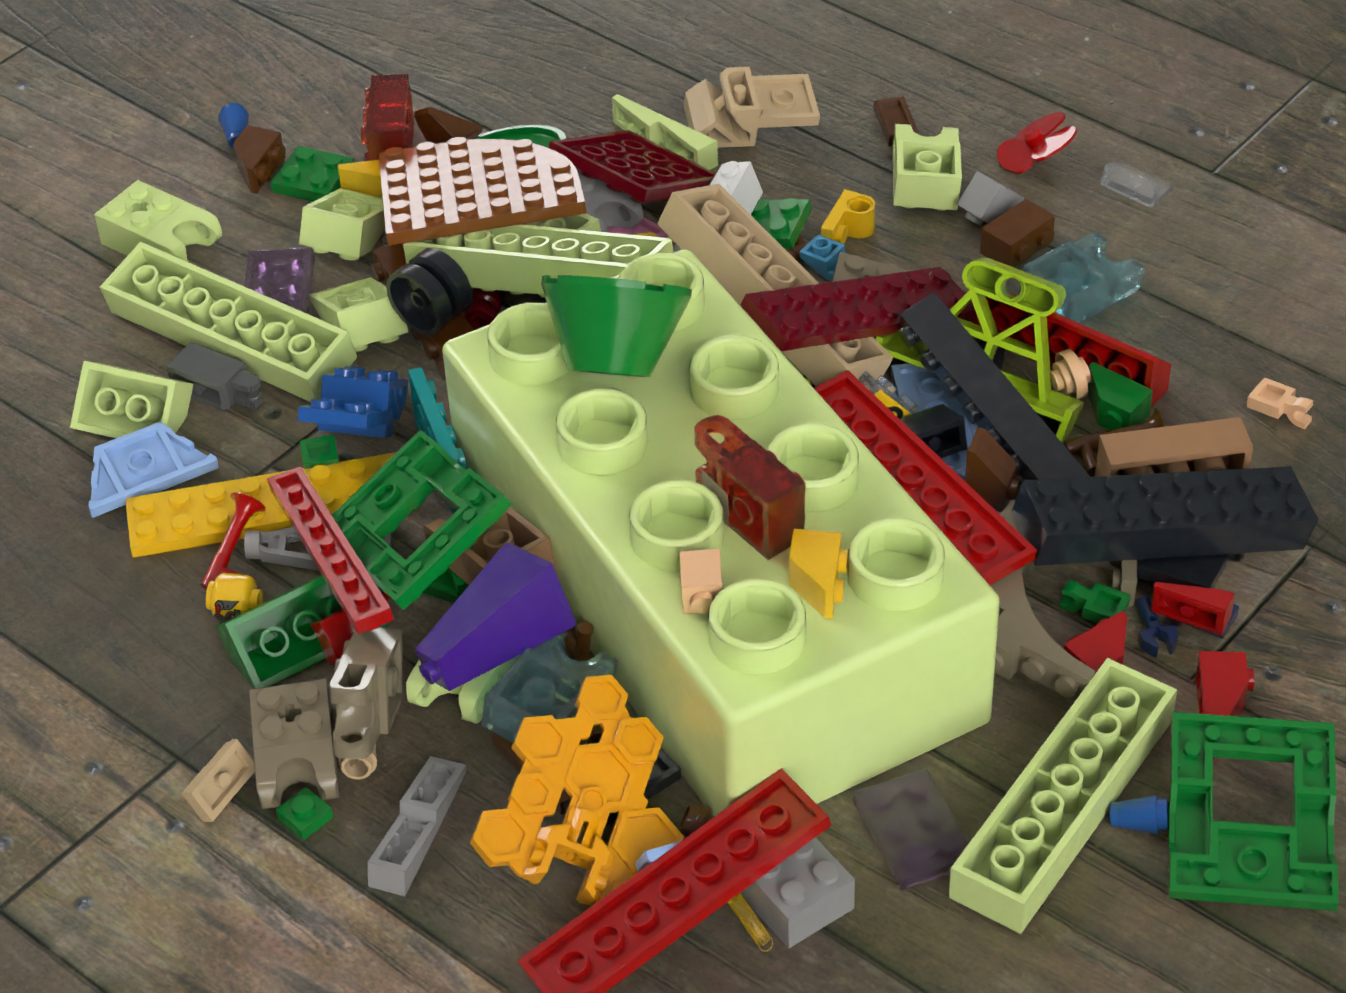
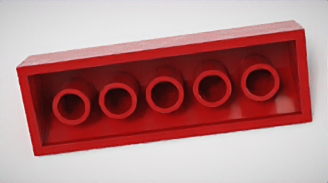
[972,293,1171,408]

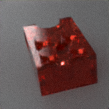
[694,415,806,560]

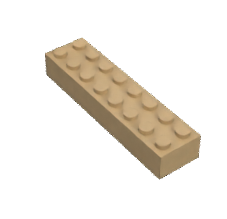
[657,184,894,390]

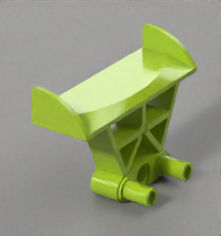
[876,258,1084,444]

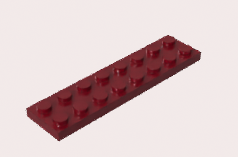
[740,267,977,352]

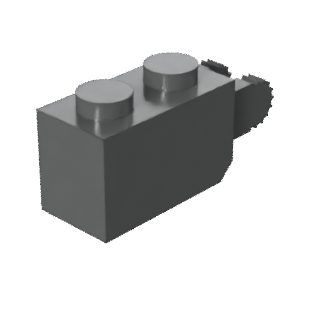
[166,342,264,410]

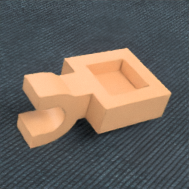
[1247,377,1313,429]

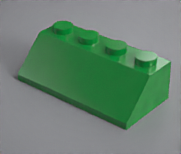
[215,574,389,689]

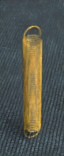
[728,893,773,952]

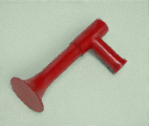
[201,492,266,590]

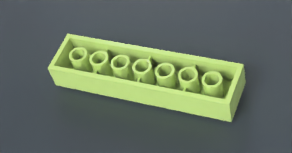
[403,224,674,298]
[100,242,357,402]
[949,658,1177,934]

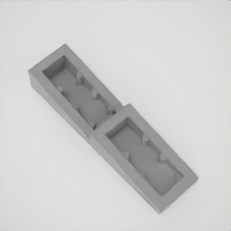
[367,756,466,896]

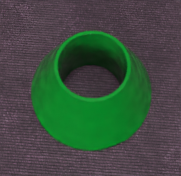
[541,275,692,377]

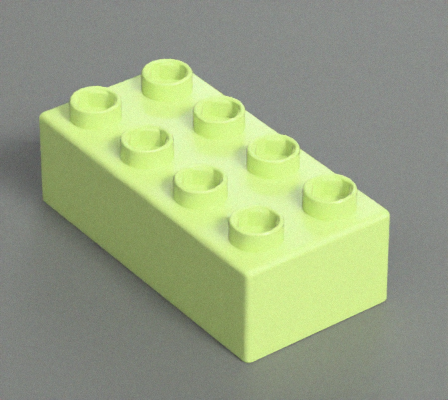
[442,249,1000,816]

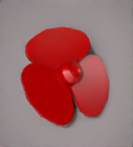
[997,112,1077,174]

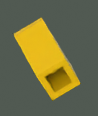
[789,529,849,619]

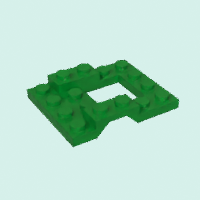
[332,430,512,610]
[1168,712,1339,911]

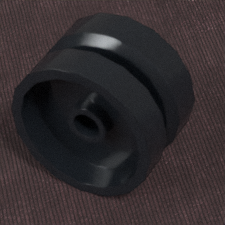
[386,248,473,336]

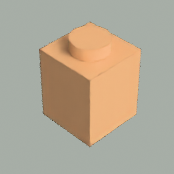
[680,549,723,614]

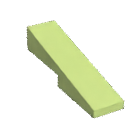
[612,94,718,170]

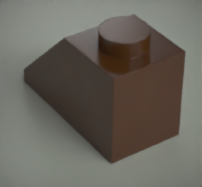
[964,427,1021,512]

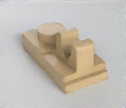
[181,739,255,822]

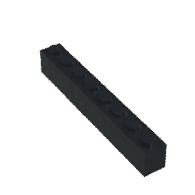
[898,292,1090,480]

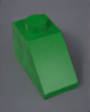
[1088,362,1153,431]

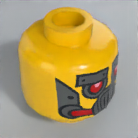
[206,573,263,621]

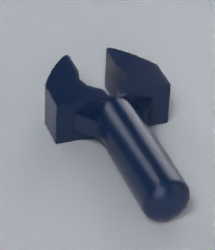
[1135,596,1179,657]

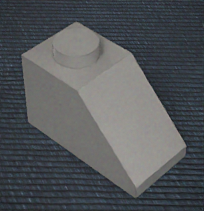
[957,171,1028,226]

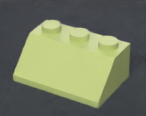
[70,361,193,438]

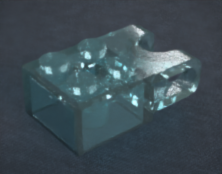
[1017,232,1146,324]
[482,631,618,743]

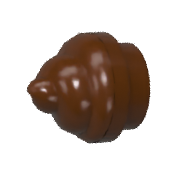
[679,803,715,837]

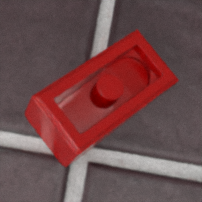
[1150,582,1235,636]

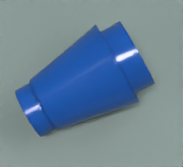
[218,103,249,148]
[1110,794,1169,835]

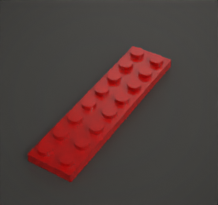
[814,370,1037,585]
[517,768,832,993]

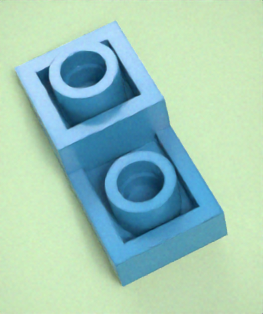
[799,235,845,282]

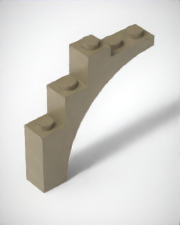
[990,499,1095,701]

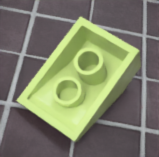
[299,188,385,261]
[309,277,408,352]

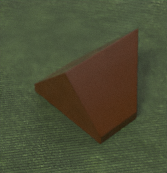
[414,107,483,144]

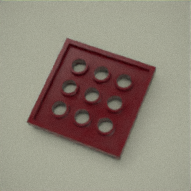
[548,130,716,204]

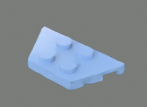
[88,422,219,518]

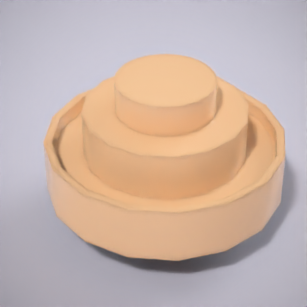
[1050,349,1091,399]

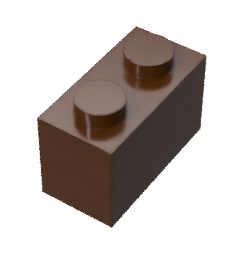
[980,198,1055,268]

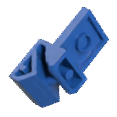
[298,366,408,438]

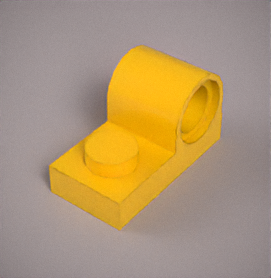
[821,189,875,244]

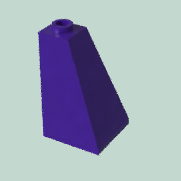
[415,543,577,691]

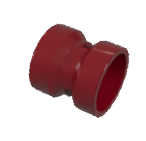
[464,288,502,330]

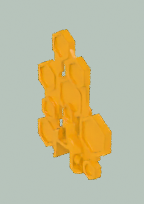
[470,674,684,906]

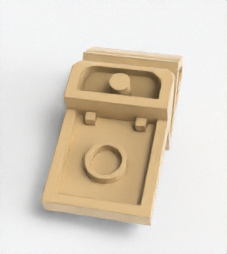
[684,67,820,148]

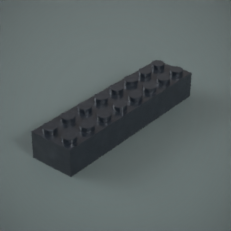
[1012,466,1319,566]

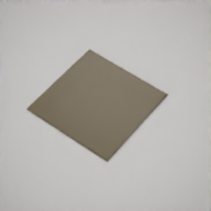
[702,470,729,527]

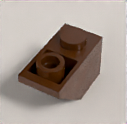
[233,125,286,194]

